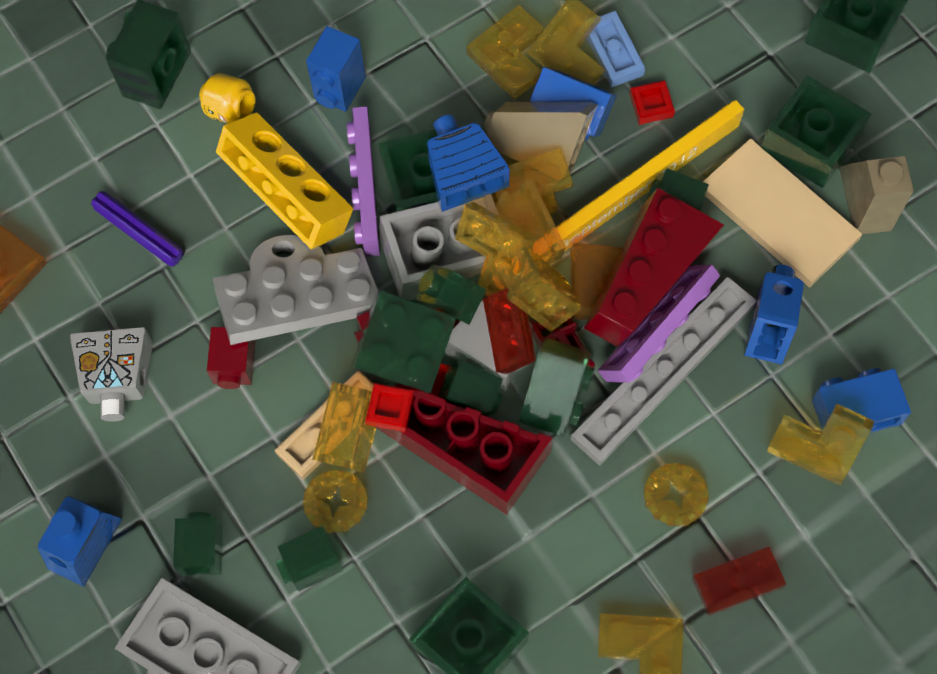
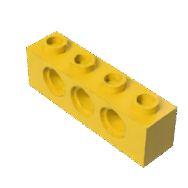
[216,112,353,250]

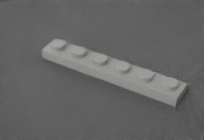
[571,277,757,466]

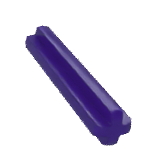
[91,191,184,267]

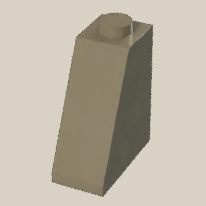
[483,102,598,181]
[839,156,914,234]

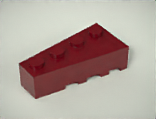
[584,188,724,347]
[377,383,553,515]

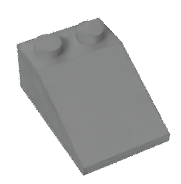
[379,194,513,303]

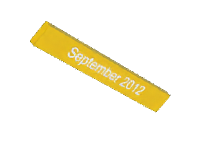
[502,100,744,291]

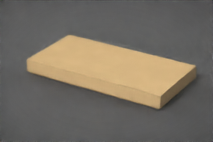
[699,138,862,288]

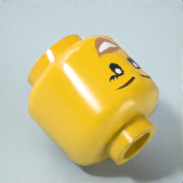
[199,73,255,124]

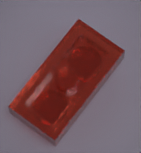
[483,285,537,375]
[692,547,786,617]

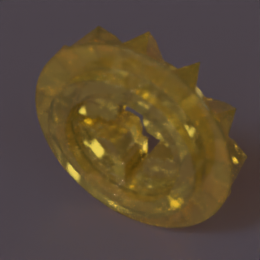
[644,463,709,527]
[303,470,367,534]

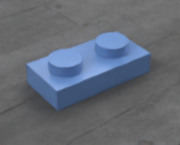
[582,11,645,88]

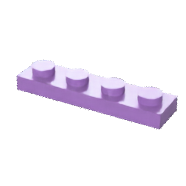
[347,106,380,257]
[597,264,720,382]

